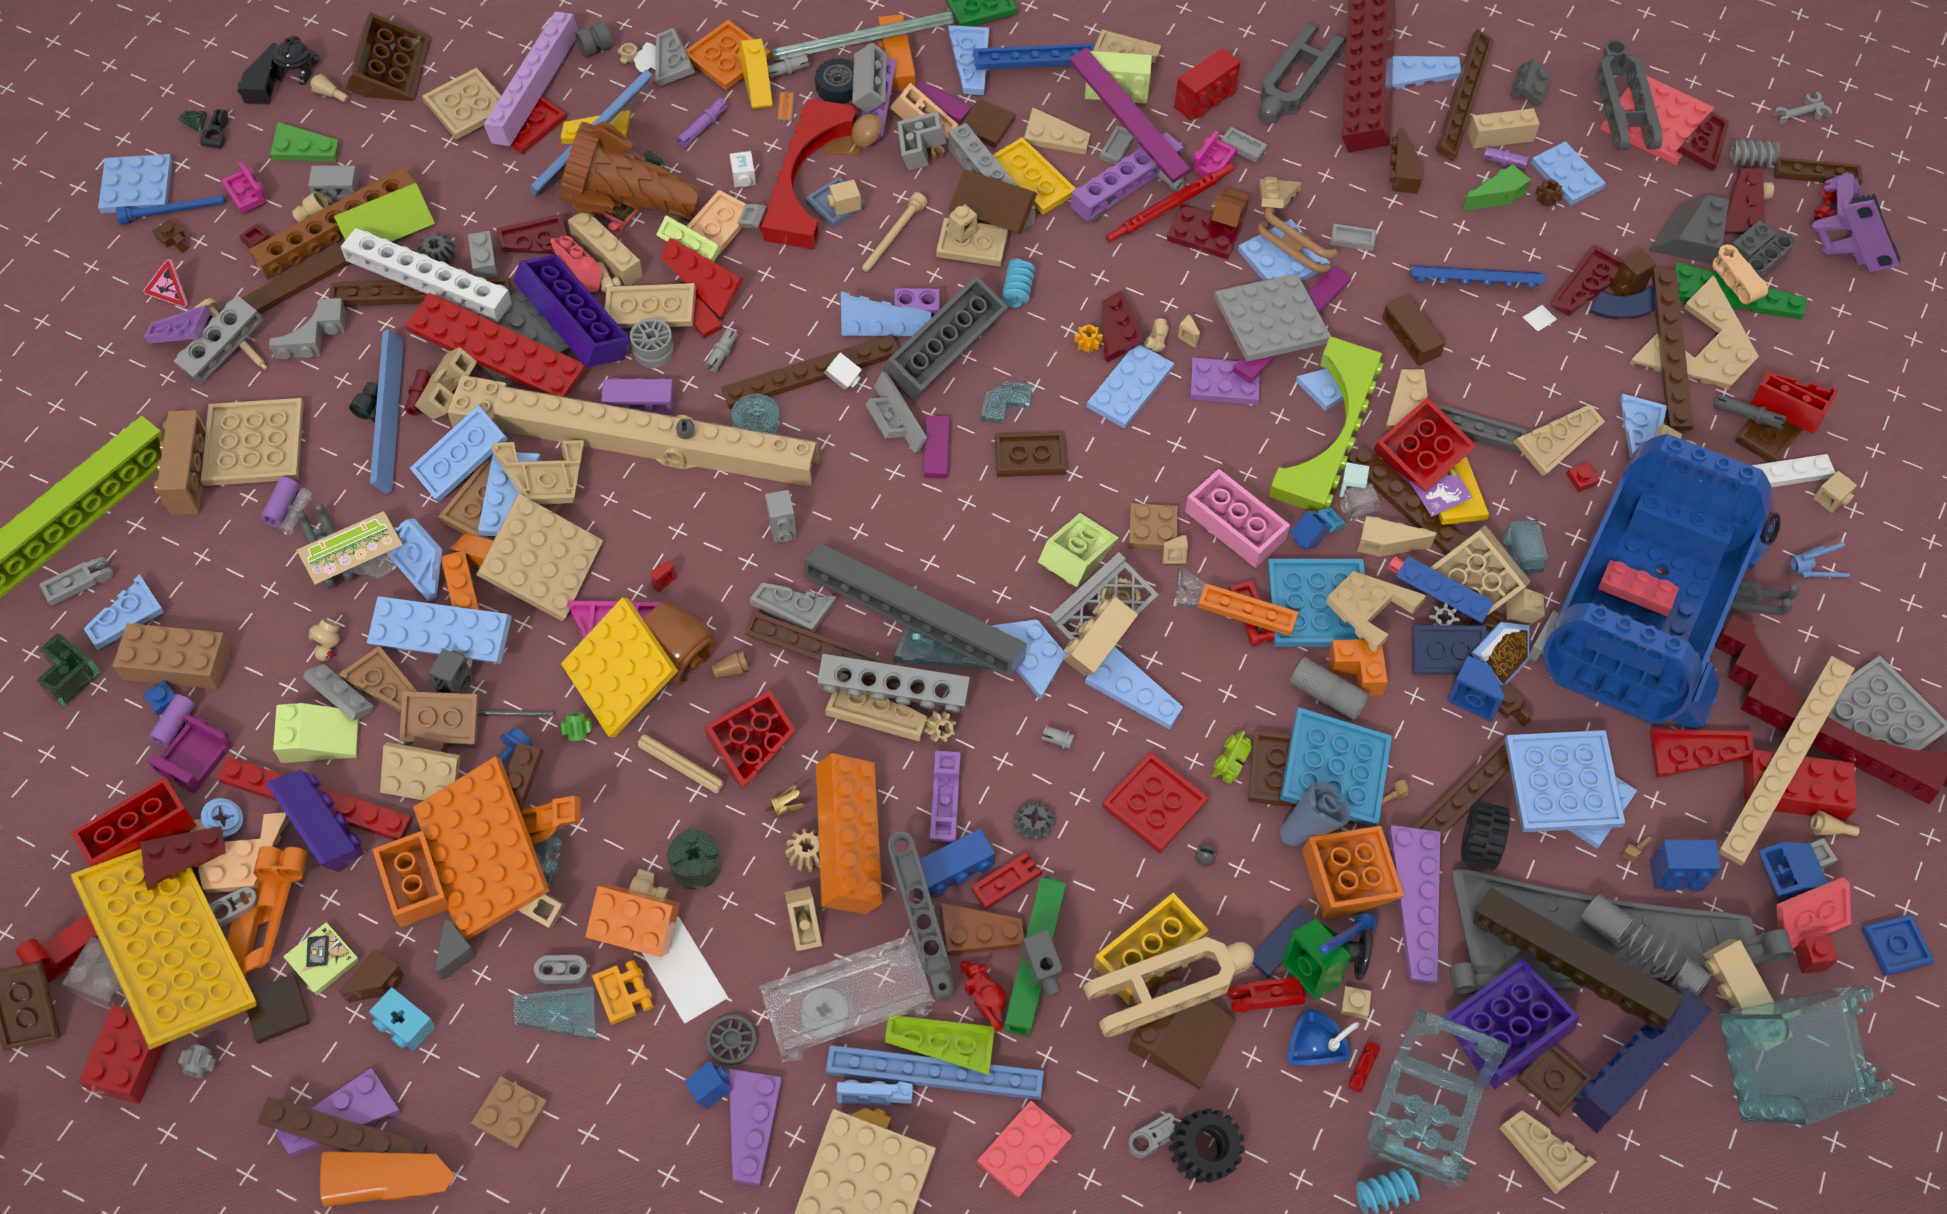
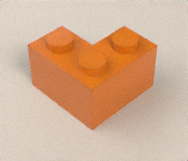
[1328,639,1388,696]

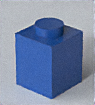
[1290,511,1333,549]
[684,1061,733,1109]

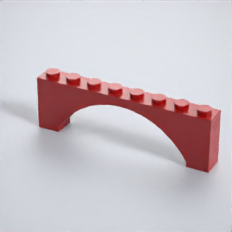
[760,99,858,250]

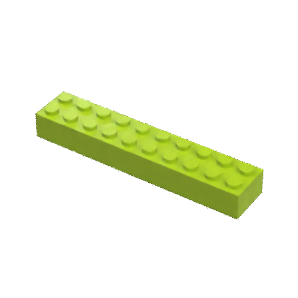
[0,416,164,599]

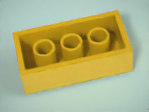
[1093,893,1209,1006]

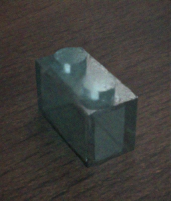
[1503,520,1549,573]

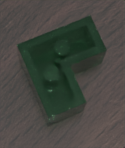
[36,633,101,707]

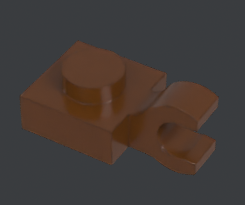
[152,219,189,253]
[1498,684,1534,726]

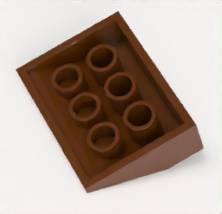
[345,12,430,101]

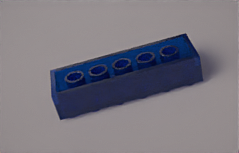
[1572,988,1713,1134]

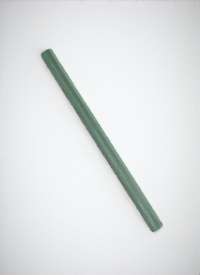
[772,11,954,61]

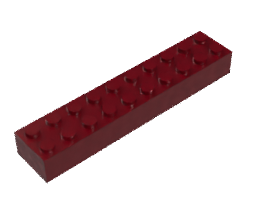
[1342,0,1395,153]

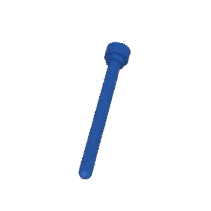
[116,196,226,225]
[1319,912,1378,955]

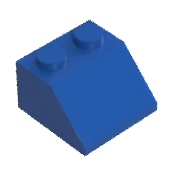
[1447,656,1505,723]
[1672,662,1719,730]

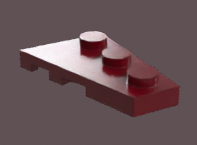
[1677,111,1729,171]
[496,214,567,254]
[140,826,226,891]

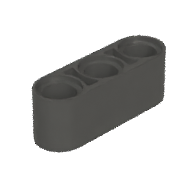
[1748,233,1795,279]

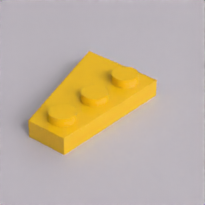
[561,110,631,144]

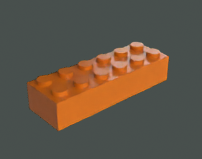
[816,753,883,915]

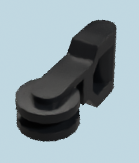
[200,109,228,149]

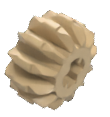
[785,828,820,873]

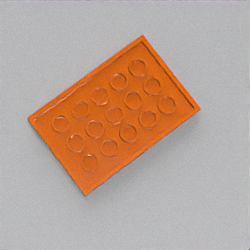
[413,756,550,941]

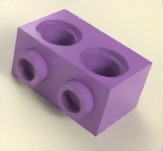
[894,288,939,318]

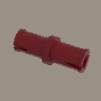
[404,369,431,415]

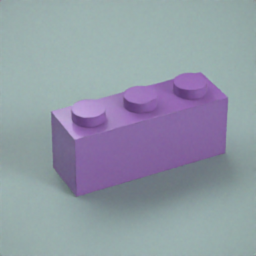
[601,378,674,415]

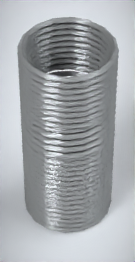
[1290,657,1369,720]

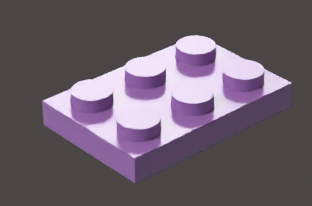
[1190,358,1260,405]

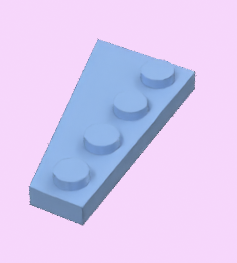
[1392,56,1461,89]

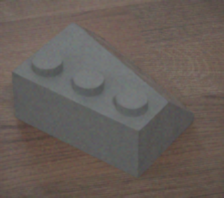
[1649,195,1729,264]

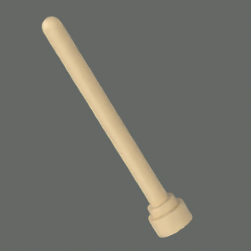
[862,192,928,272]

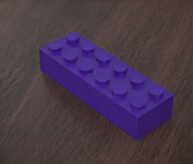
[513,255,630,367]

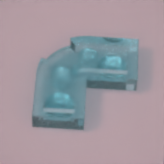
[981,381,1033,424]

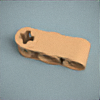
[1712,244,1768,304]

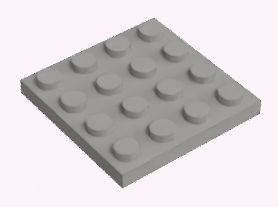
[1214,274,1331,362]
[1828,655,1947,782]

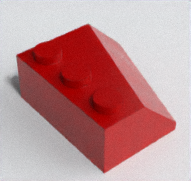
[705,690,796,789]

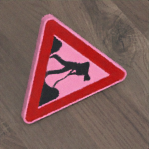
[144,259,188,307]

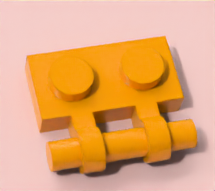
[592,960,654,1025]

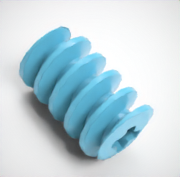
[1001,259,1036,308]
[1356,1168,1420,1214]

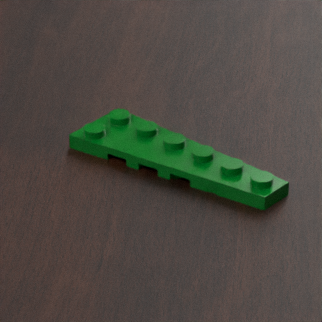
[1674,262,1807,320]

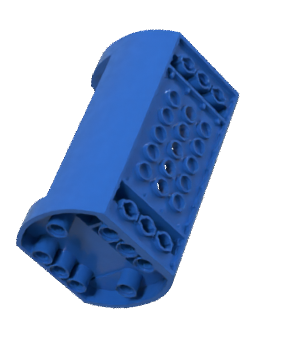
[1543,434,1773,724]

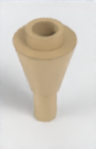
[310,73,349,103]
[1810,811,1860,836]

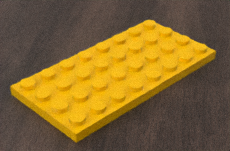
[71,849,256,1050]

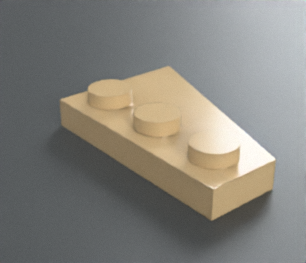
[1093,29,1161,63]
[1024,107,1090,155]
[1259,177,1302,208]
[1385,369,1428,430]
[1500,1110,1597,1195]

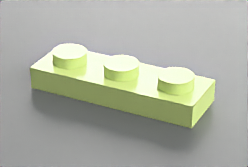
[656,216,722,262]

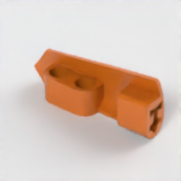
[320,1152,455,1207]

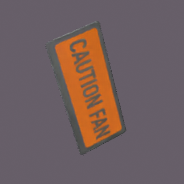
[777,91,796,121]

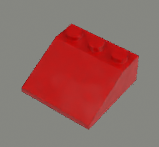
[1374,397,1476,492]

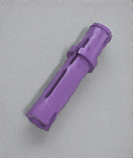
[676,98,728,148]

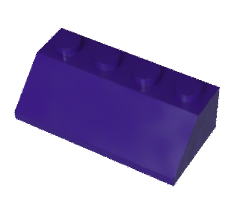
[266,769,365,872]

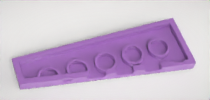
[1388,825,1440,984]

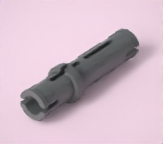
[1714,394,1787,430]

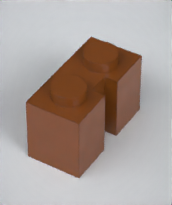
[1210,188,1250,227]

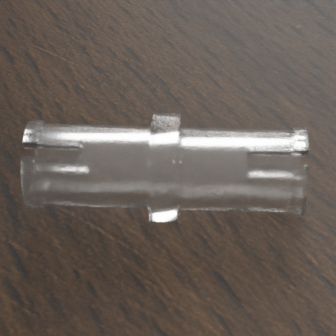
[279,488,314,536]

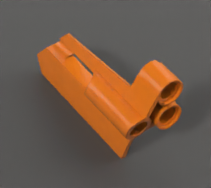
[227,846,308,979]

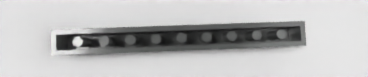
[804,543,1027,678]

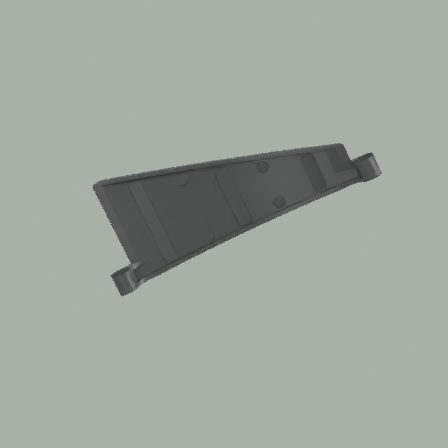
[1449,869,1794,994]

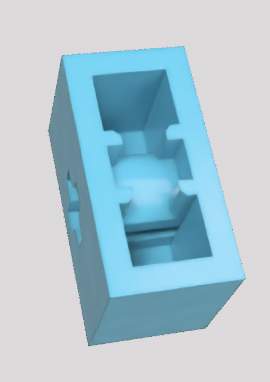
[369,987,436,1051]

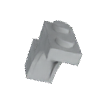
[269,298,346,359]

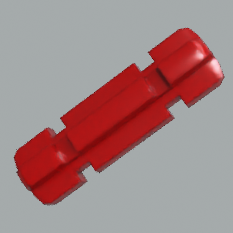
[1348,1041,1380,1092]

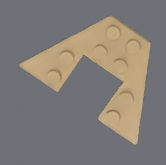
[1629,276,1759,389]

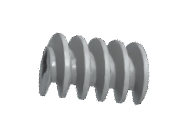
[1730,138,1779,168]

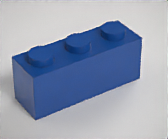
[919,829,995,896]

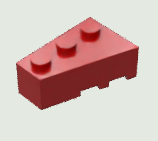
[1750,371,1839,434]

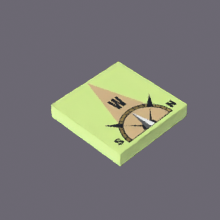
[283,922,359,996]

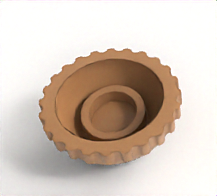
[852,113,882,148]

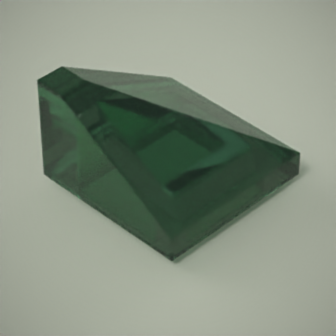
[178,111,207,132]

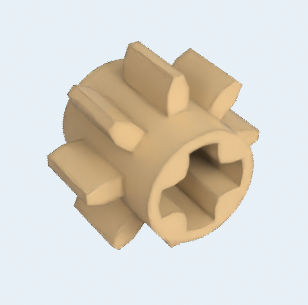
[924,711,956,742]

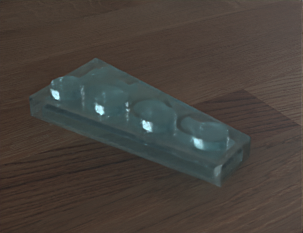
[894,627,993,670]

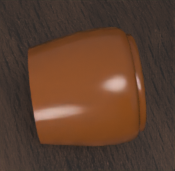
[643,601,716,686]

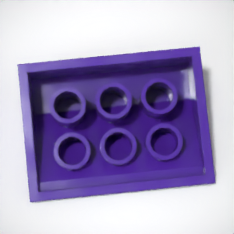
[1443,959,1579,1090]

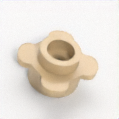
[618,43,638,64]

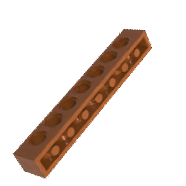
[249,167,416,280]

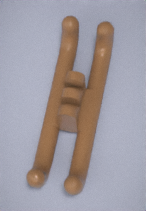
[1257,207,1338,273]

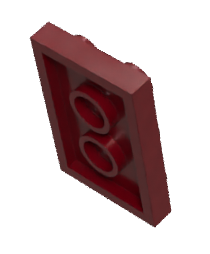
[1166,204,1242,260]

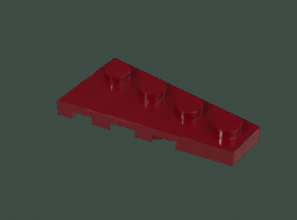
[1550,245,1622,316]

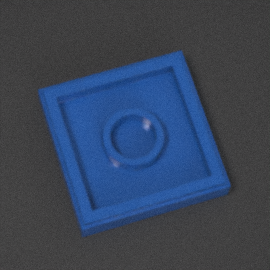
[1861,914,1935,977]

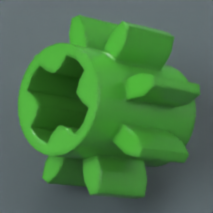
[560,712,592,741]

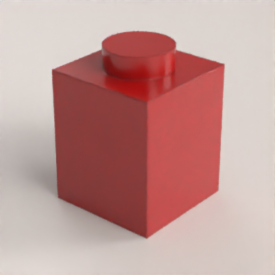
[1794,935,1838,974]

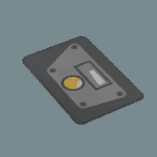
[306,935,329,967]

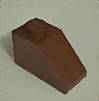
[339,949,404,1003]

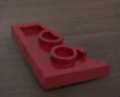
[1724,168,1765,234]
[1102,290,1146,363]

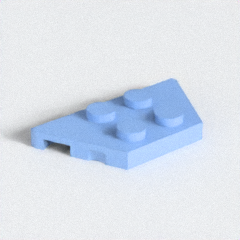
[386,519,442,601]
[991,619,1066,699]

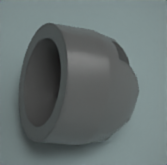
[676,419,695,439]
[1195,844,1216,866]

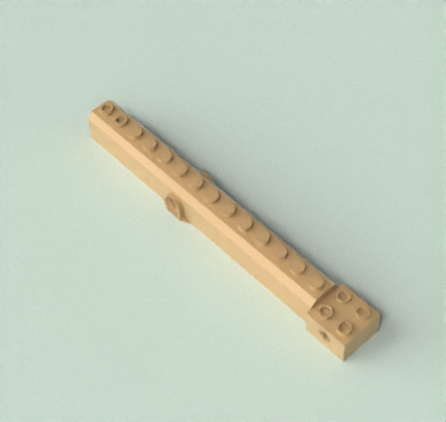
[447,375,819,487]

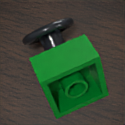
[1282,919,1373,1001]

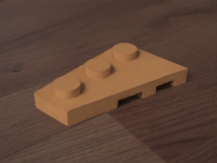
[338,646,418,713]

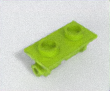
[1212,731,1252,784]

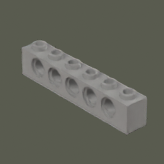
[948,123,1035,230]
[817,654,970,713]

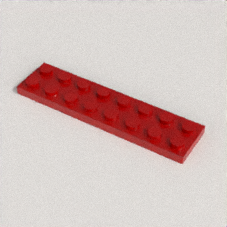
[405,293,586,397]

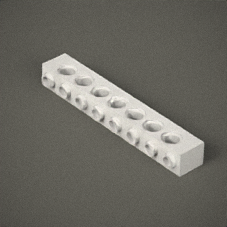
[341,228,512,323]

